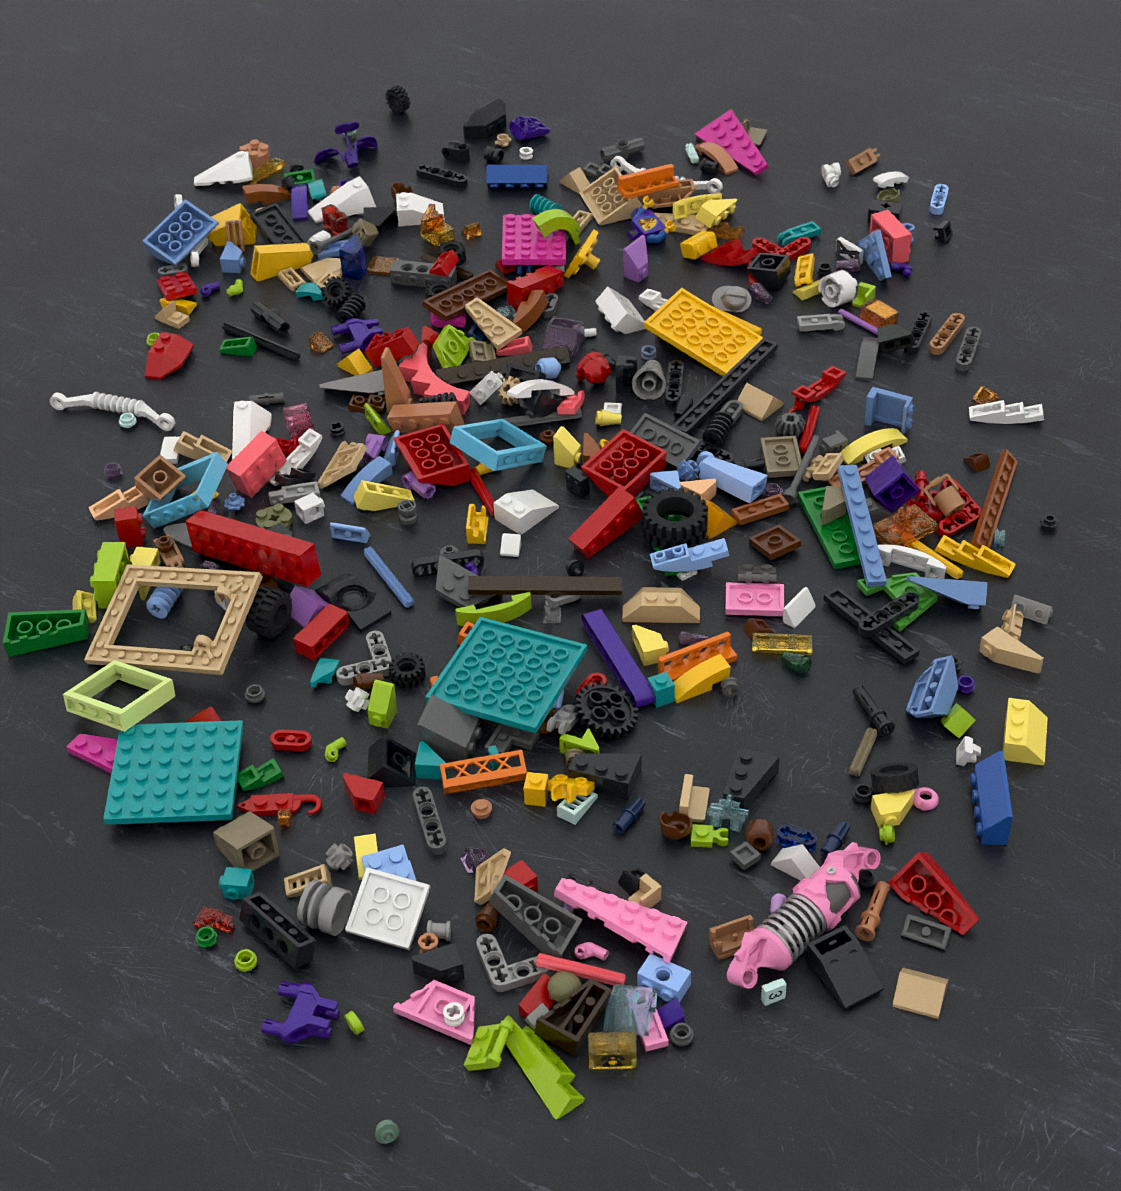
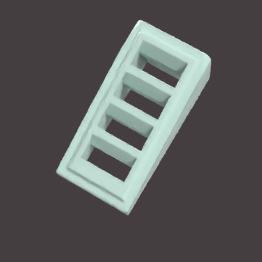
[557,792,598,825]

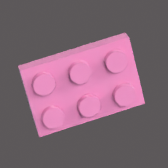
[725,582,784,616]

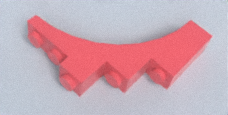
[399,342,470,415]

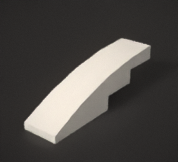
[969,400,1044,424]

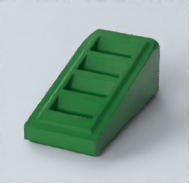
[219,337,257,356]

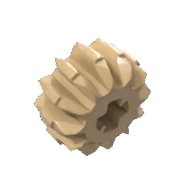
[496,376,522,406]

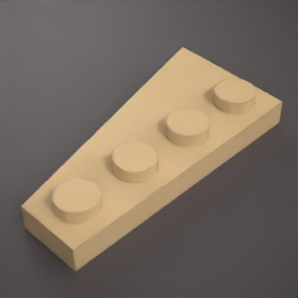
[654,213,710,235]
[465,297,522,350]

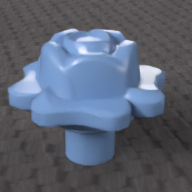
[224,493,245,512]

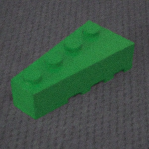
[3,609,90,657]

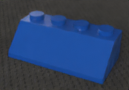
[486,165,549,189]
[970,751,1013,845]

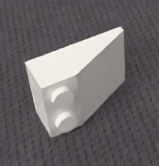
[396,192,444,226]
[493,489,559,535]

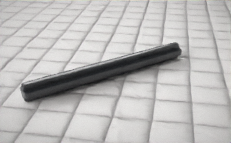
[222,321,301,361]

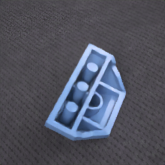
[906,655,958,718]

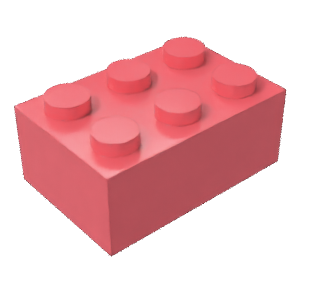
[870,210,912,265]
[226,431,287,498]

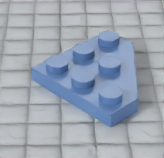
[858,230,892,281]

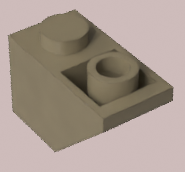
[352,218,379,248]

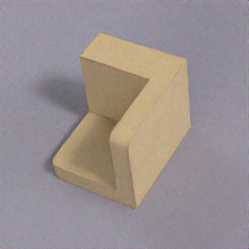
[628,874,661,908]

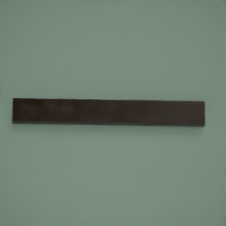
[468,576,622,595]

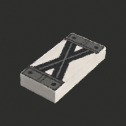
[836,237,864,266]

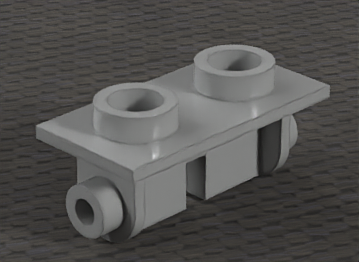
[1010,595,1053,625]

